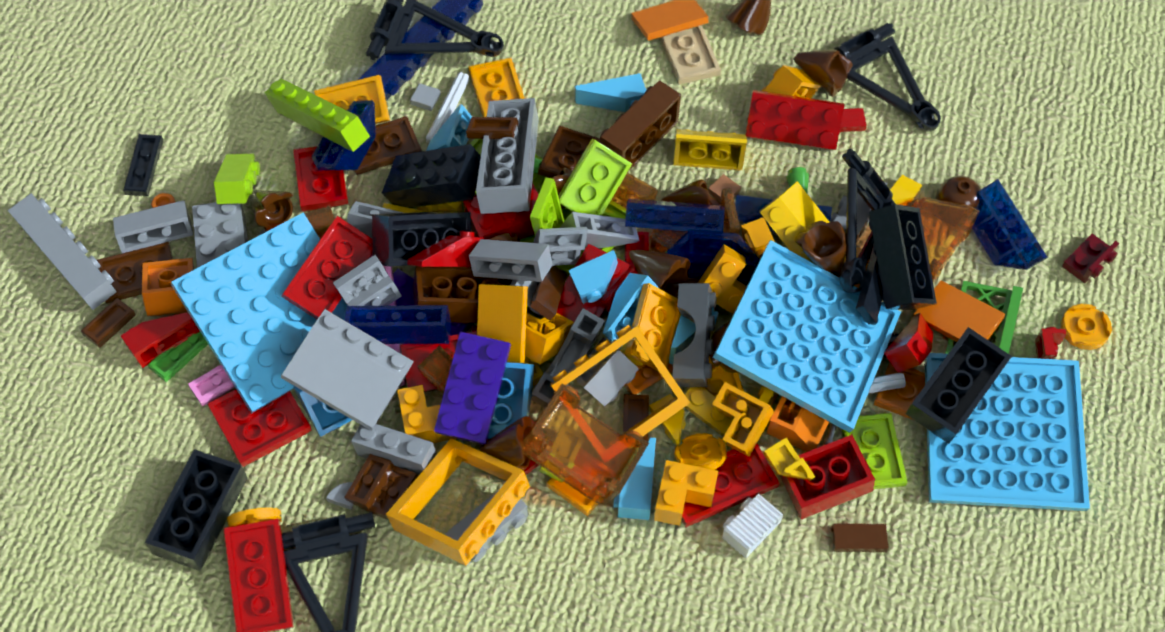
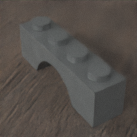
[673,283,716,387]
[531,308,605,412]

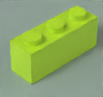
[214,153,260,204]

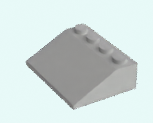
[281,309,414,431]

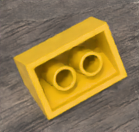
[673,129,747,171]
[759,181,829,263]

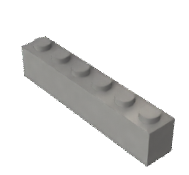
[8,193,117,310]

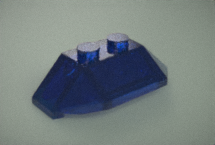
[311,100,376,171]
[971,179,1048,270]
[665,230,760,282]

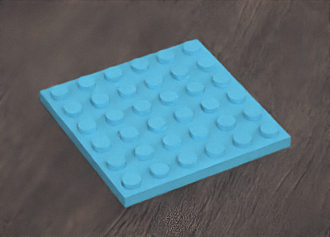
[171,213,374,413]
[713,240,901,433]
[924,353,1090,511]

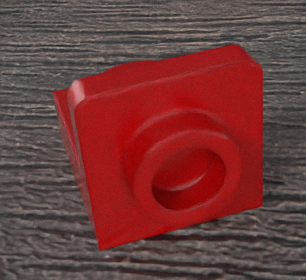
[1035,327,1066,359]

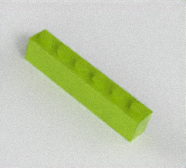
[264,78,370,152]

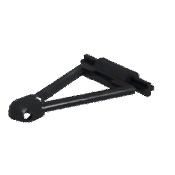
[366,0,504,60]
[834,23,941,132]
[839,149,895,293]
[282,512,375,632]

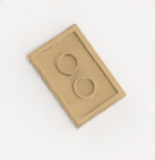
[660,25,721,85]

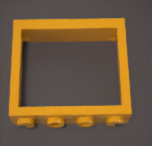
[550,324,690,463]
[386,438,530,566]

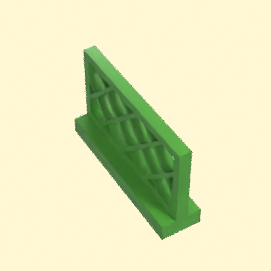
[945,281,1023,354]

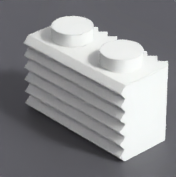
[722,494,783,558]

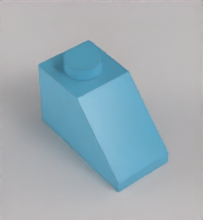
[568,250,618,304]

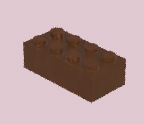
[600,80,681,173]
[412,266,513,323]

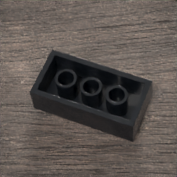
[382,144,481,208]
[869,204,937,310]
[372,211,471,267]
[906,327,1012,444]
[145,449,248,571]

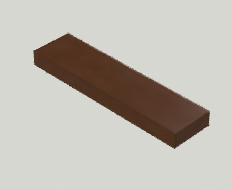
[530,266,567,321]

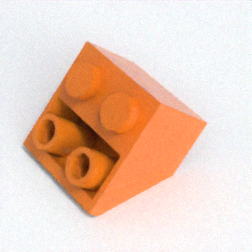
[767,396,829,452]

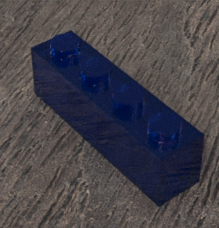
[625,199,725,234]
[345,305,452,344]

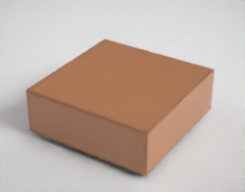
[708,174,741,205]

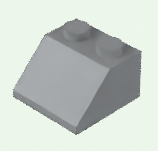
[575,337,639,406]

